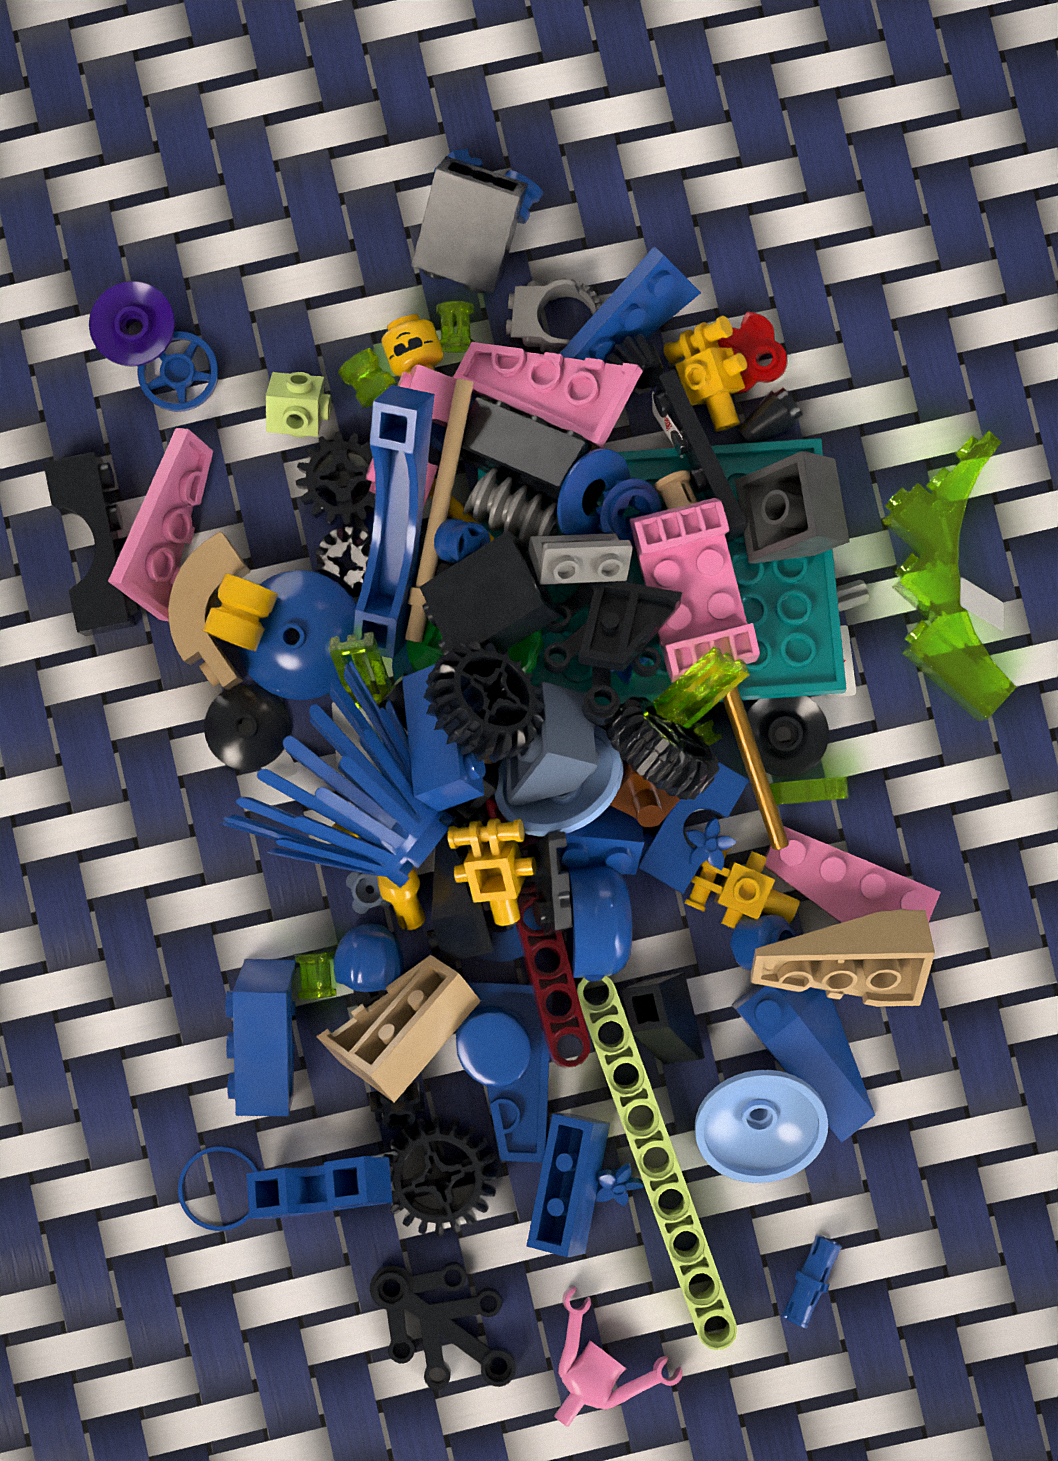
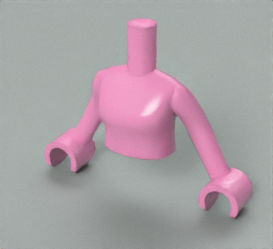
[554,1286,683,1427]

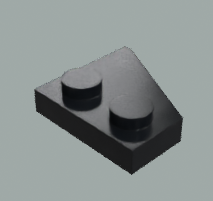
[525,832,572,936]

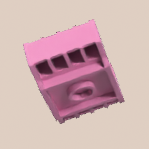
[629,498,760,683]

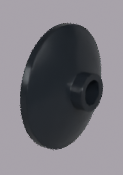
[204,684,291,770]
[747,696,829,777]

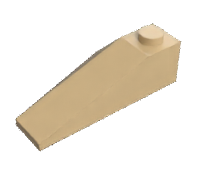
[750,909,935,1007]

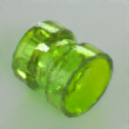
[338,348,397,409]

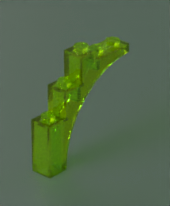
[882,430,1016,722]

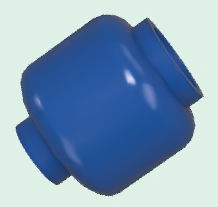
[730,914,796,971]

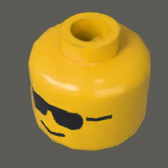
[381,314,444,377]

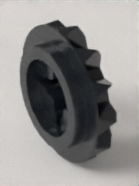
[315,527,372,596]

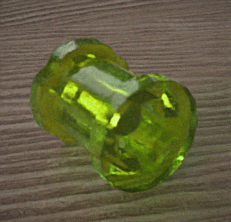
[435,301,475,353]
[294,952,337,999]

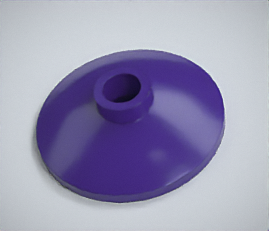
[89,281,175,367]

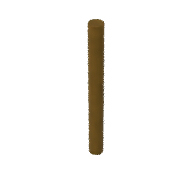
[719,682,789,850]

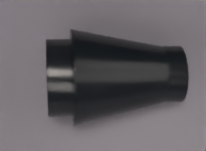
[737,387,803,443]

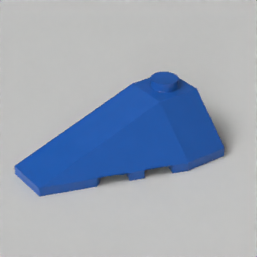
[732,984,875,1143]

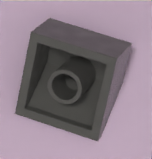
[735,451,850,564]

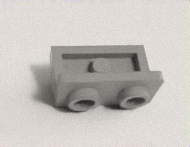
[528,533,633,585]

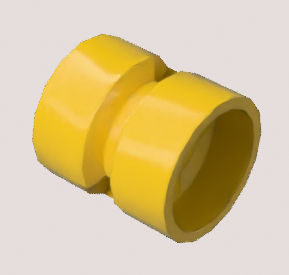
[202,573,278,652]

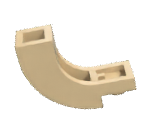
[168,531,251,690]

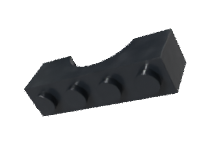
[43,452,140,636]

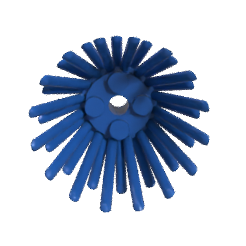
[220,661,455,888]

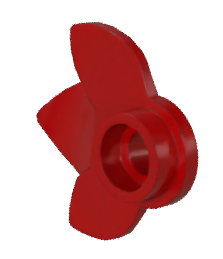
[717,312,788,394]

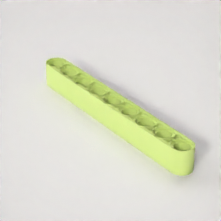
[576,976,737,1350]

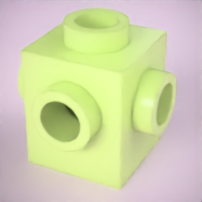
[266,372,331,437]

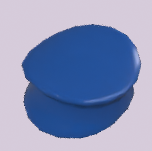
[456,1007,531,1087]

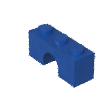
[638,763,749,894]
[246,1156,393,1219]

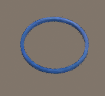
[178,1146,258,1231]

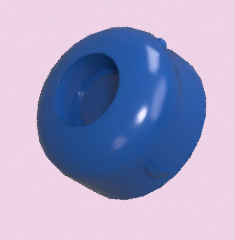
[566,866,632,982]

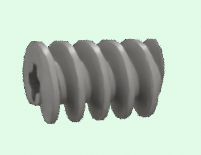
[463,468,559,547]

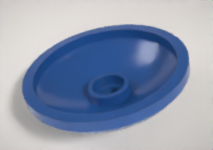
[237,570,363,700]

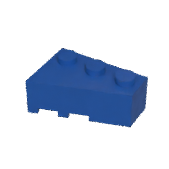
[225,959,296,1116]

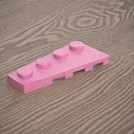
[453,342,643,448]
[108,428,213,622]
[764,826,941,923]

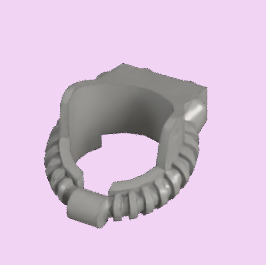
[506,278,602,354]

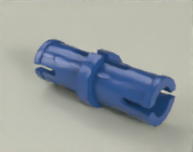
[781,1234,843,1328]

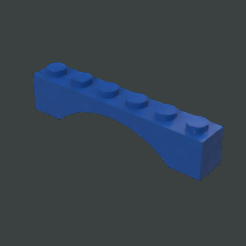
[352,385,435,659]

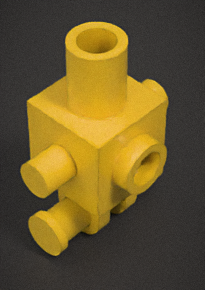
[663,316,747,432]
[448,818,537,926]
[685,847,800,929]

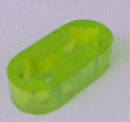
[769,776,849,805]

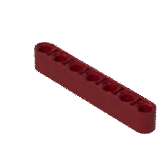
[484,795,590,1068]

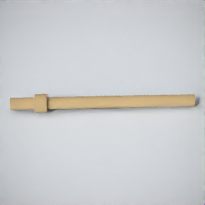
[405,379,474,643]

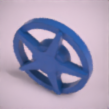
[137,331,219,412]

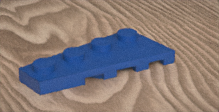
[559,247,701,363]
[466,981,552,1163]

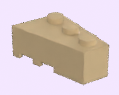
[317,955,481,1103]

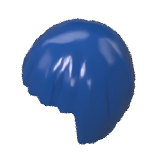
[333,923,404,992]

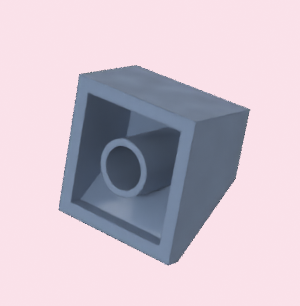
[505,682,599,806]

